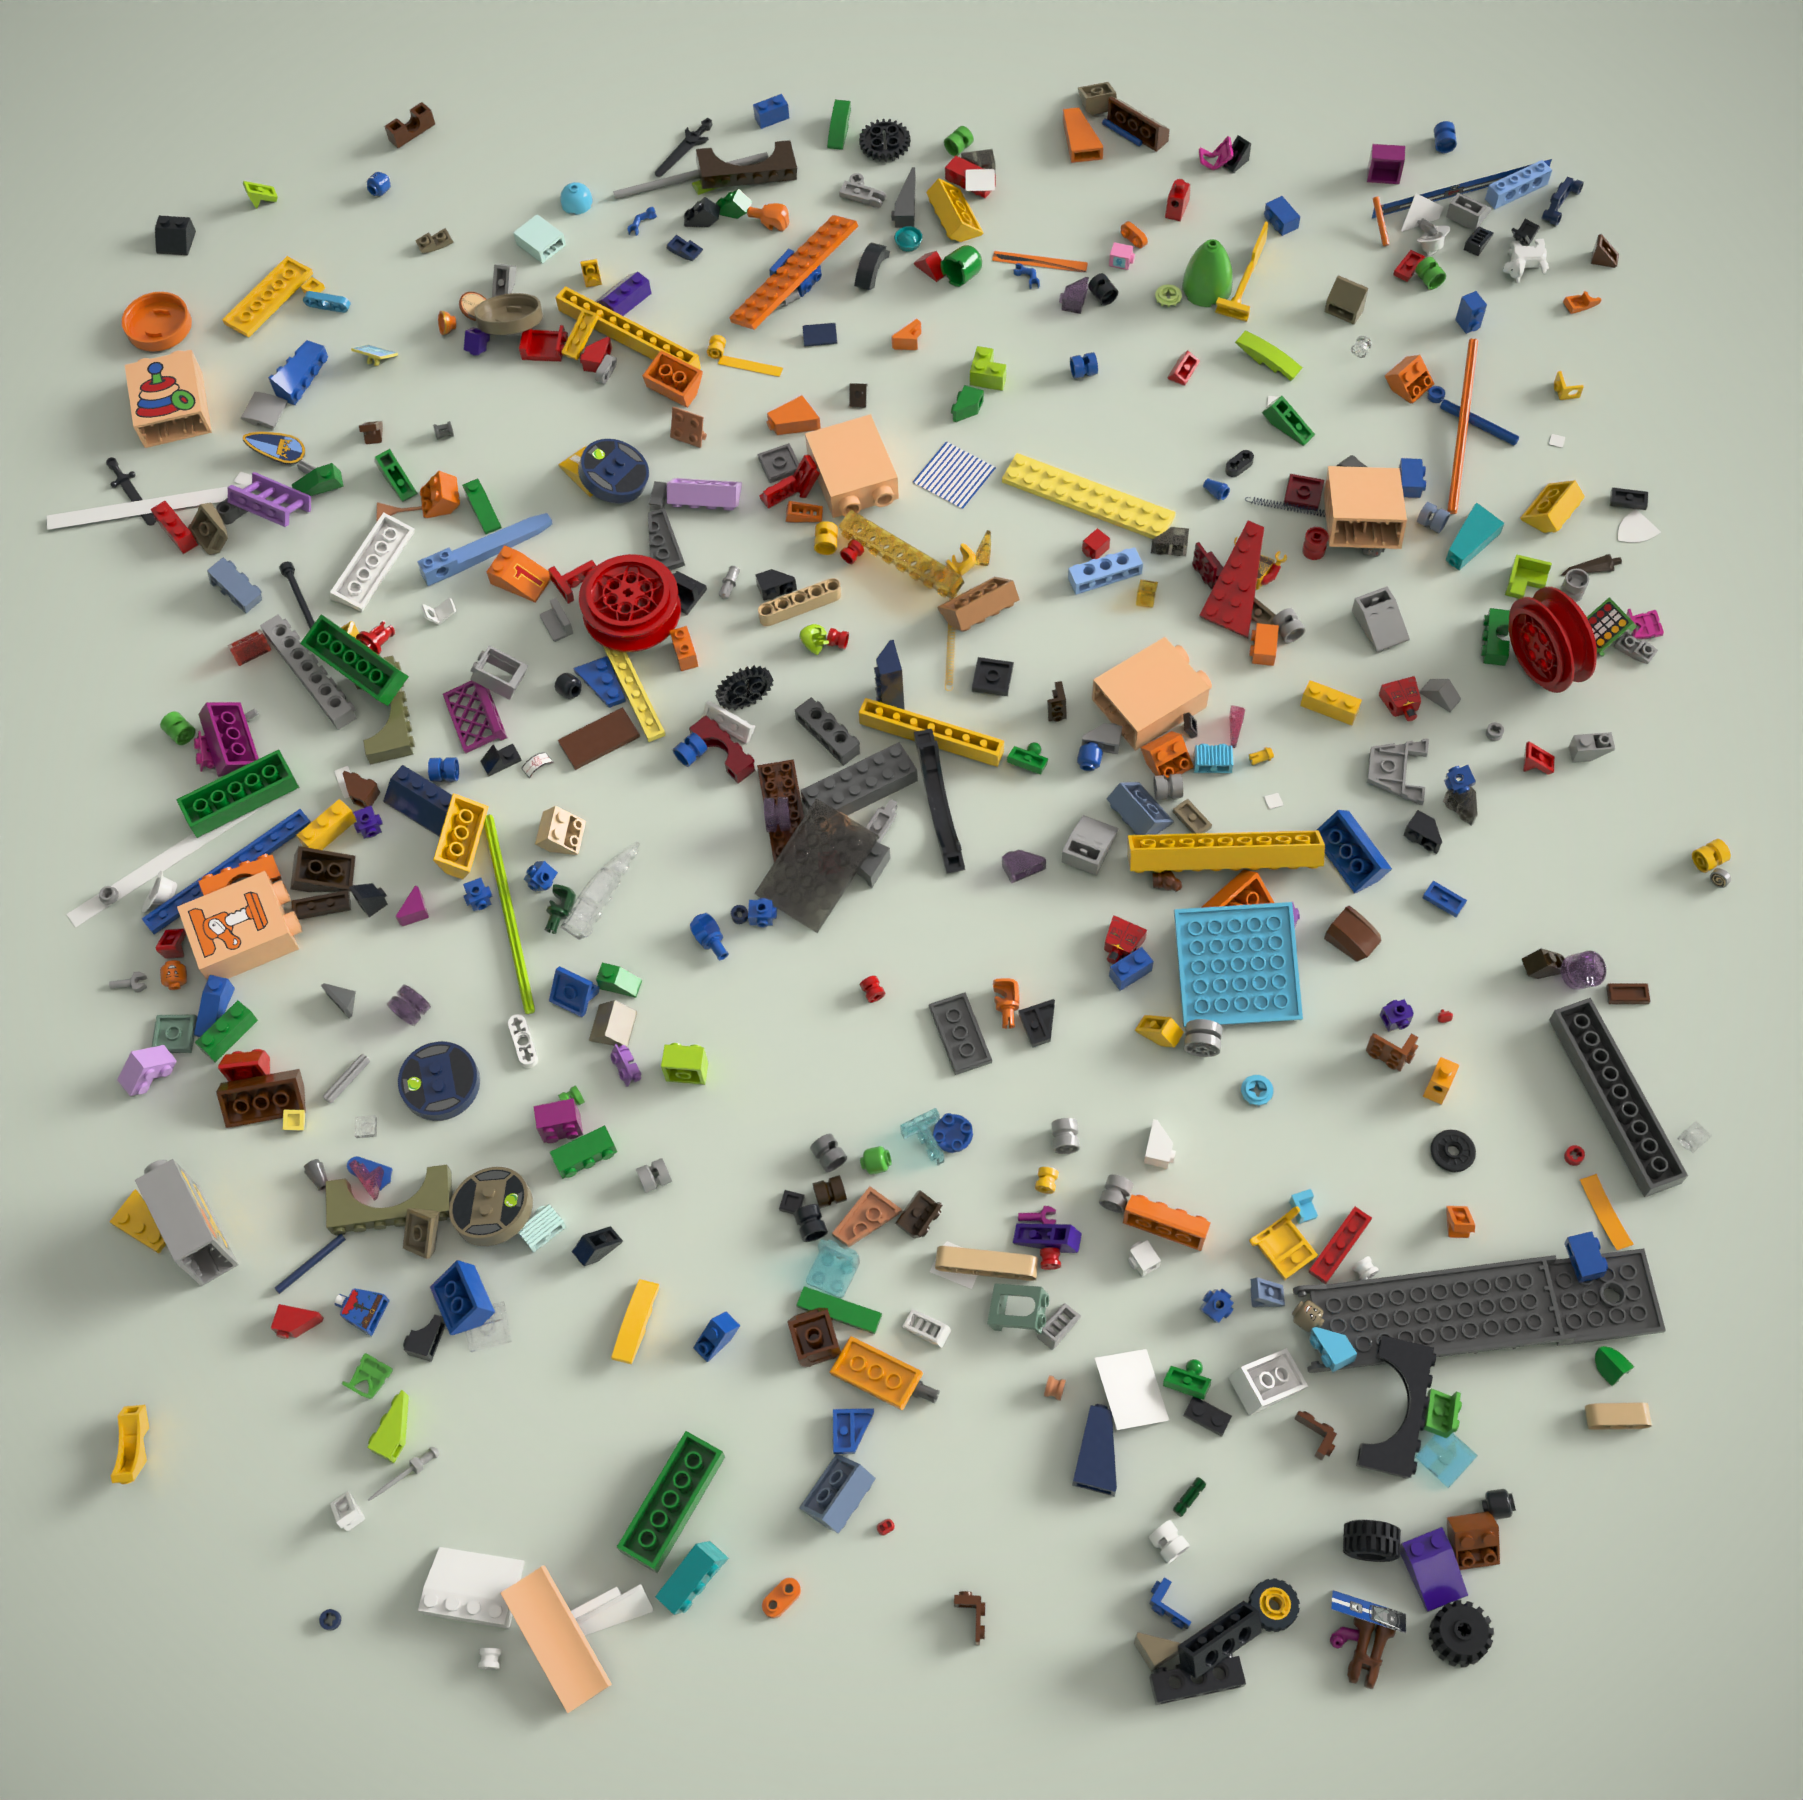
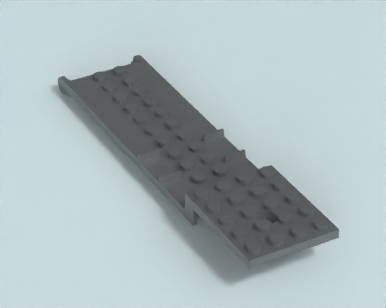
[1293,1248,1666,1373]

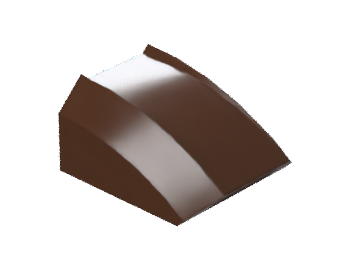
[1324,905,1382,962]
[787,1308,841,1367]

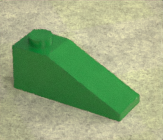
[1262,396,1315,446]
[374,449,418,502]
[292,463,344,496]
[462,478,502,534]

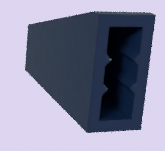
[1072,1404,1117,1497]

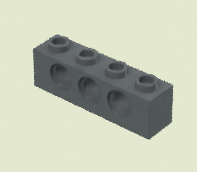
[795,697,860,766]

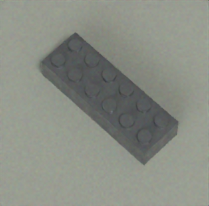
[800,742,918,829]

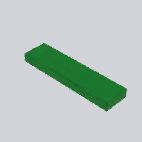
[796,1286,882,1334]

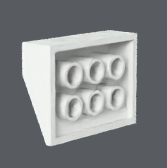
[418,1547,525,1629]

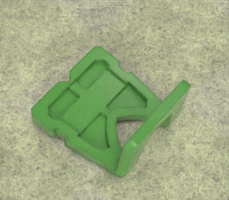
[342,1353,393,1399]

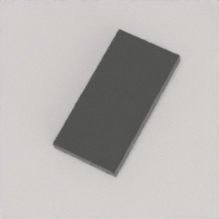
[929,992,992,1075]

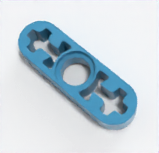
[303,291,351,313]

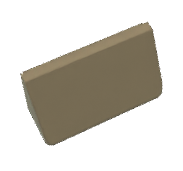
[1252,598,1276,625]

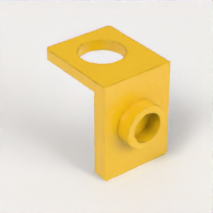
[1554,371,1584,400]

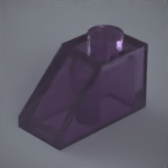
[1059,277,1089,314]
[1002,850,1046,884]

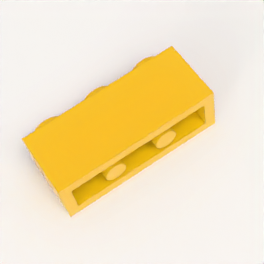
[1300,680,1362,726]
[296,799,356,850]

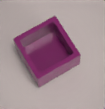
[1367,144,1405,184]
[533,1098,583,1143]

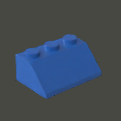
[430,1260,495,1335]

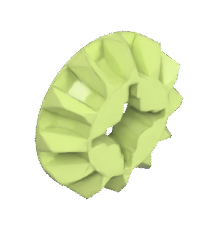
[1155,284,1182,308]

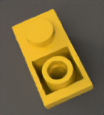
[580,259,602,287]

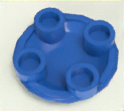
[933,1113,973,1153]

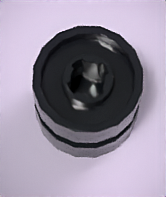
[1088,273,1119,306]
[793,1204,828,1242]

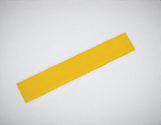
[718,355,783,377]

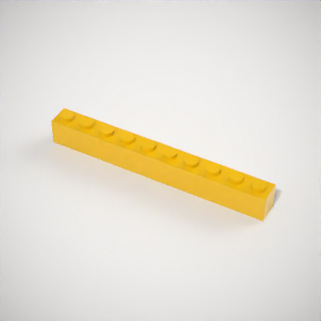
[555,286,701,369]

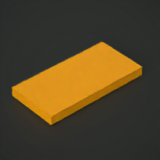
[829,1336,923,1410]

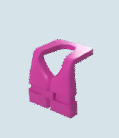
[1199,136,1233,170]
[1626,609,1664,639]

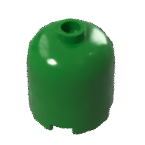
[941,245,982,287]

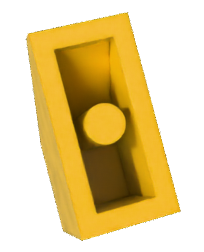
[1135,1015,1184,1048]

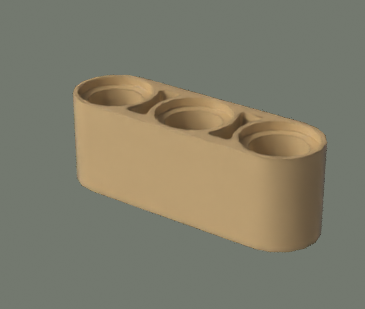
[1585,1403,1652,1430]

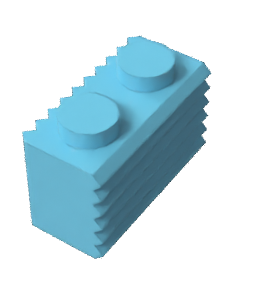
[1194,744,1233,773]

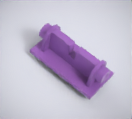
[610,1044,641,1087]

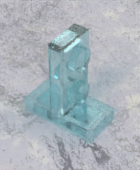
[900,1108,945,1166]

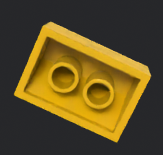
[1520,480,1585,533]

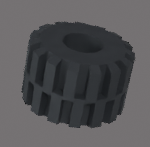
[1429,1600,1494,1667]

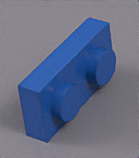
[1422,881,1467,918]

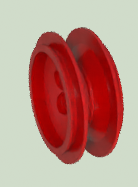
[579,554,681,652]
[1509,586,1597,693]

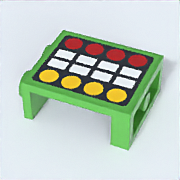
[1587,597,1637,657]

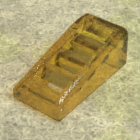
[976,530,991,566]

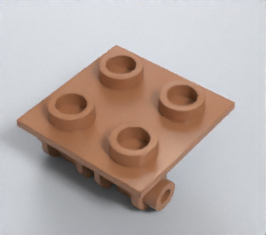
[670,407,707,448]

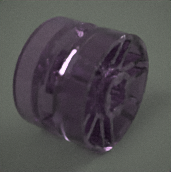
[764,796,791,833]
[1561,951,1607,990]
[387,984,431,1026]

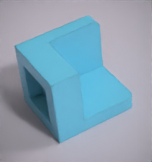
[1289,1189,1318,1224]

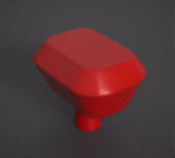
[1438,1009,1453,1023]
[877,1519,895,1535]

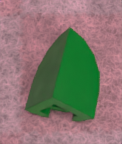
[1595,1346,1634,1386]

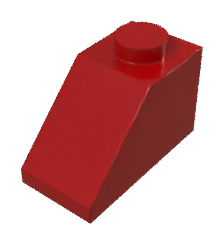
[580,337,612,373]
[271,1304,324,1339]

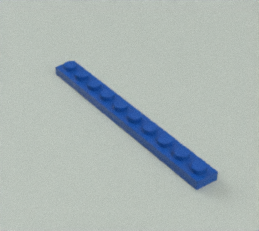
[142,809,311,935]

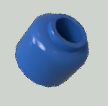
[367,172,391,197]
[1077,742,1103,771]

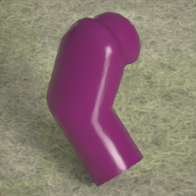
[1330,1626,1359,1649]

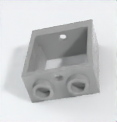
[470,646,528,700]

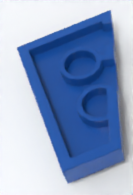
[573,656,626,708]

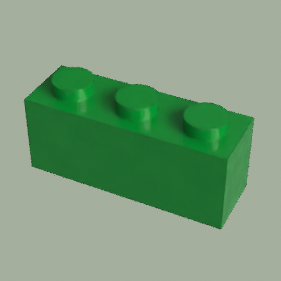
[195,1000,258,1063]
[550,1125,617,1179]

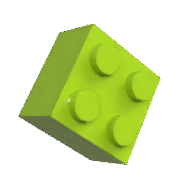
[661,1043,708,1085]

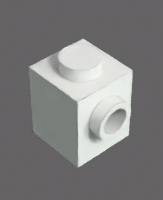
[1128,1240,1161,1277]

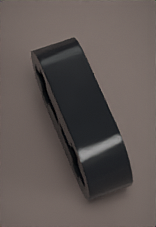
[1225,450,1254,477]

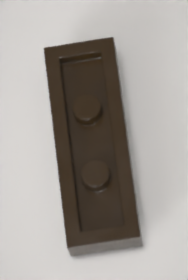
[291,890,351,920]

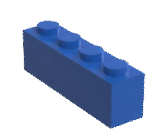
[268,340,328,405]

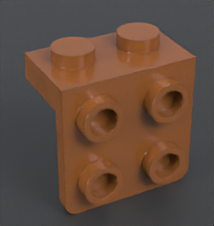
[1366,1033,1419,1072]

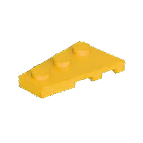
[110,1189,166,1254]

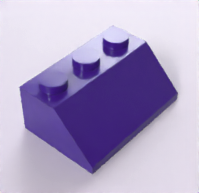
[595,272,652,316]

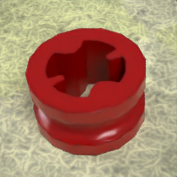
[1564,1145,1585,1166]

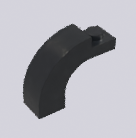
[854,242,890,290]

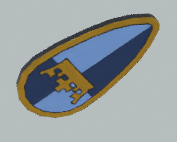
[243,432,305,465]

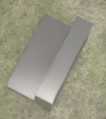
[540,598,573,642]

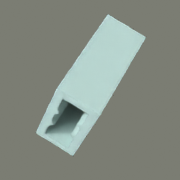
[513,214,566,264]

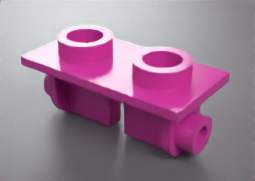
[194,731,215,772]

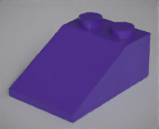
[1400,1527,1468,1612]

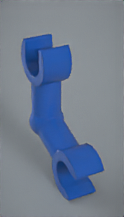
[1013,263,1040,289]

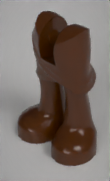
[1347,1617,1396,1689]

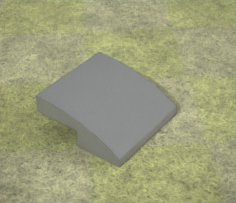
[241,392,287,430]

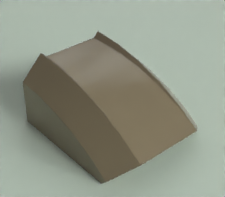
[1078,82,1117,116]
[188,503,228,555]

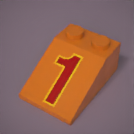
[486,545,551,603]

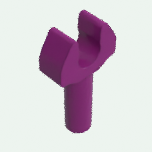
[1018,1206,1056,1224]

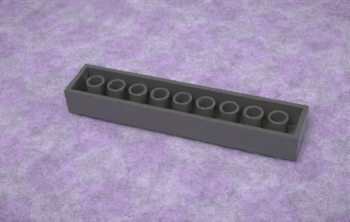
[1549,997,1688,1197]

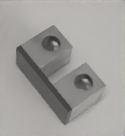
[649,481,667,512]

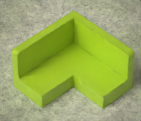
[1505,554,1552,599]

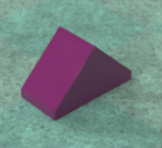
[395,886,429,926]

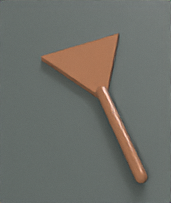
[376,502,422,521]

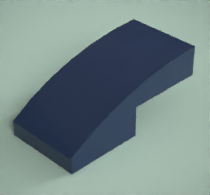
[666,234,703,261]

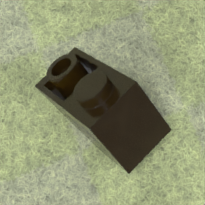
[1522,948,1568,979]

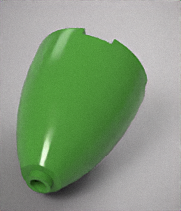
[1182,239,1233,307]

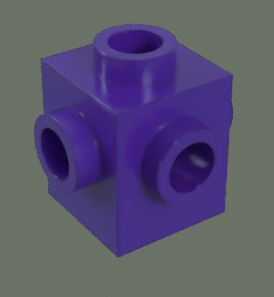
[354,806,383,839]
[1380,999,1414,1032]

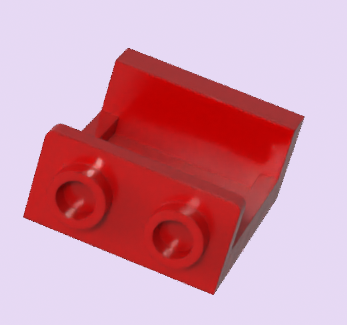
[519,325,568,362]

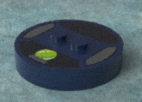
[578,439,649,503]
[398,1041,480,1121]

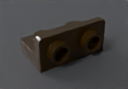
[1047,681,1067,722]

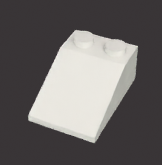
[1228,1348,1308,1416]

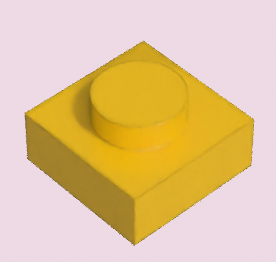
[301,277,325,293]

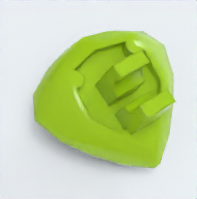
[799,624,829,655]

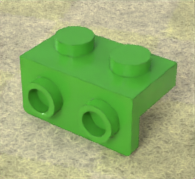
[1423,1388,1462,1439]

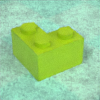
[970,346,1007,391]

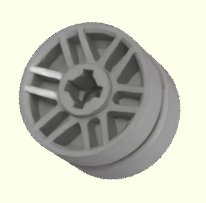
[1184,1019,1223,1057]

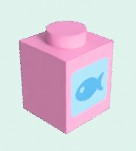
[1109,242,1135,270]

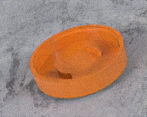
[122,292,192,351]

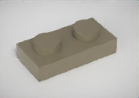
[1173,799,1212,834]

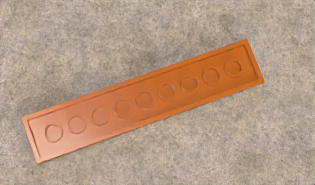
[729,215,858,330]

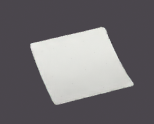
[966,169,995,191]

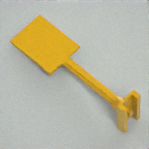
[1215,221,1268,322]

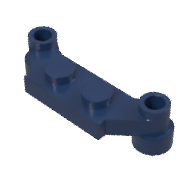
[1542,176,1584,226]

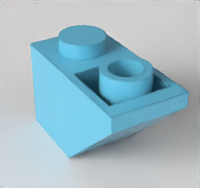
[1309,1327,1357,1372]

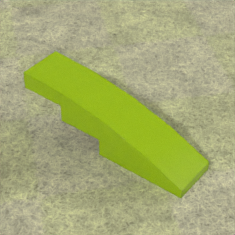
[1235,330,1303,381]

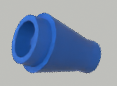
[1203,478,1230,500]

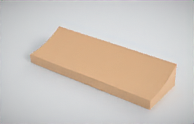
[501,1565,612,1713]

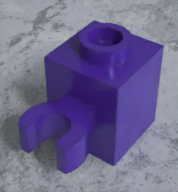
[464,327,490,355]

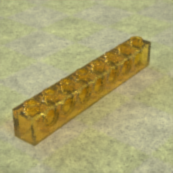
[839,510,965,599]

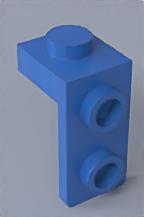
[1149,1577,1191,1629]

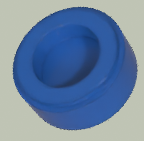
[1427,386,1445,403]

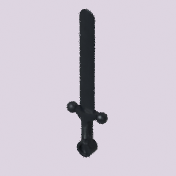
[106,457,156,526]

